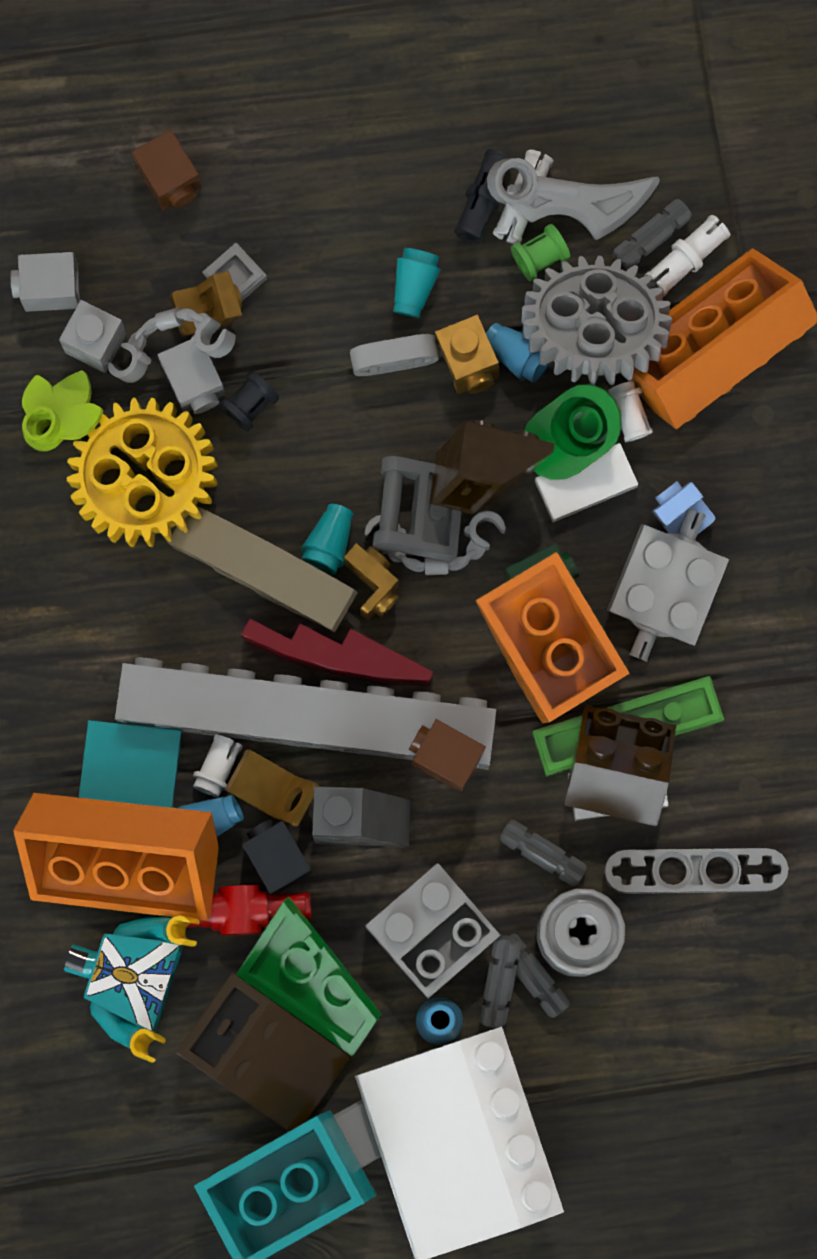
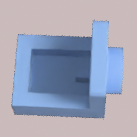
[652,481,715,534]

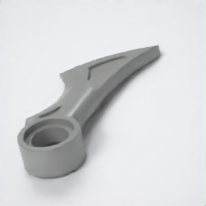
[487,158,660,240]

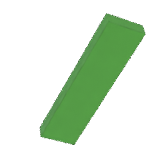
[532,676,724,777]

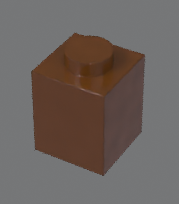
[132,129,202,211]
[409,719,486,793]

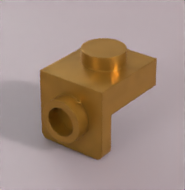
[170,271,242,337]
[435,315,500,394]
[344,543,399,621]

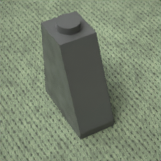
[312,786,411,847]

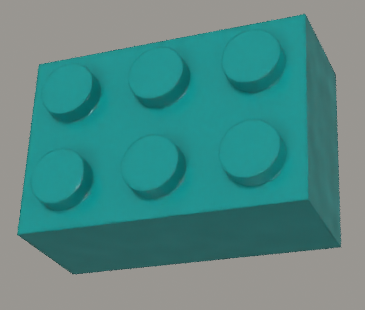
[194,1110,377,1259]

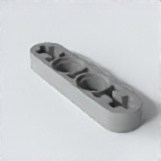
[603,848,789,894]

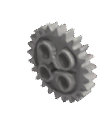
[521,256,672,385]

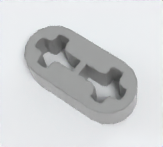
[350,334,439,376]

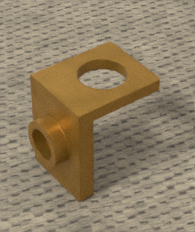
[225,749,319,827]

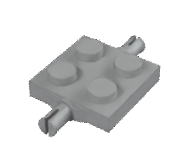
[607,508,729,662]

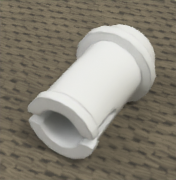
[608,381,653,443]
[193,734,242,798]

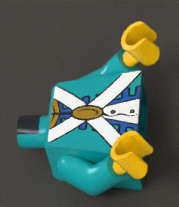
[64,915,200,1063]

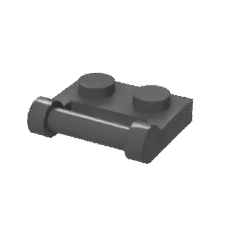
[373,456,461,562]

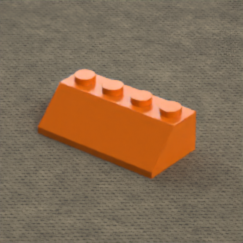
[628,248,817,429]
[13,793,219,921]

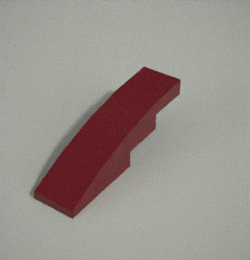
[241,619,433,686]

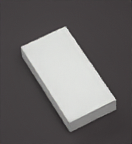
[535,443,638,522]

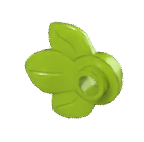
[22,370,103,451]

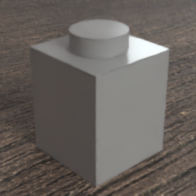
[11,252,80,312]
[59,300,127,374]
[158,339,225,414]

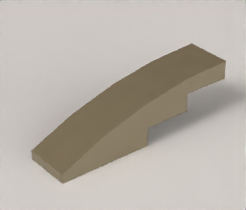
[168,506,358,633]

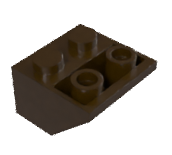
[429,420,554,515]
[564,705,676,826]

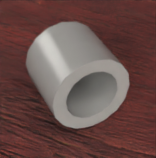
[536,888,625,977]

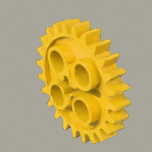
[67,398,218,547]

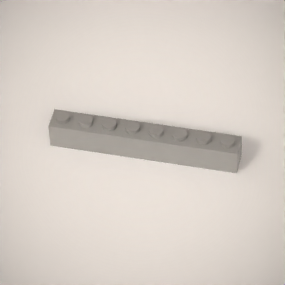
[115,657,496,770]

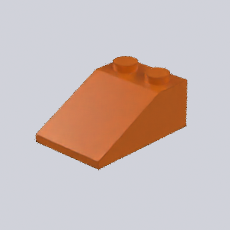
[475,552,630,723]

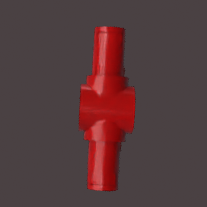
[168,885,312,936]

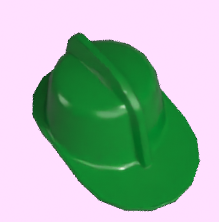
[524,384,622,480]

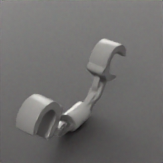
[107,308,236,383]
[365,511,506,575]

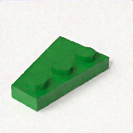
[236,896,381,1056]

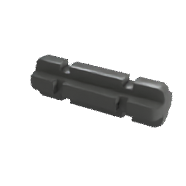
[612,199,692,271]
[500,820,587,886]
[509,933,570,1018]
[479,935,521,1028]

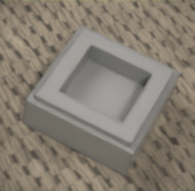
[202,243,267,301]

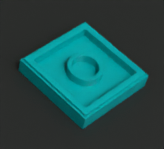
[79,720,182,808]

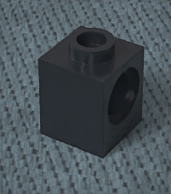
[242,819,312,895]

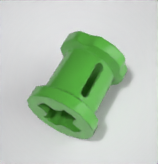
[511,224,571,281]

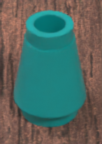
[393,248,441,318]
[301,504,354,576]

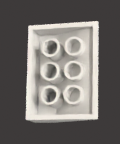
[355,1027,564,1259]

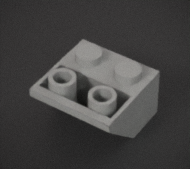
[366,863,500,998]

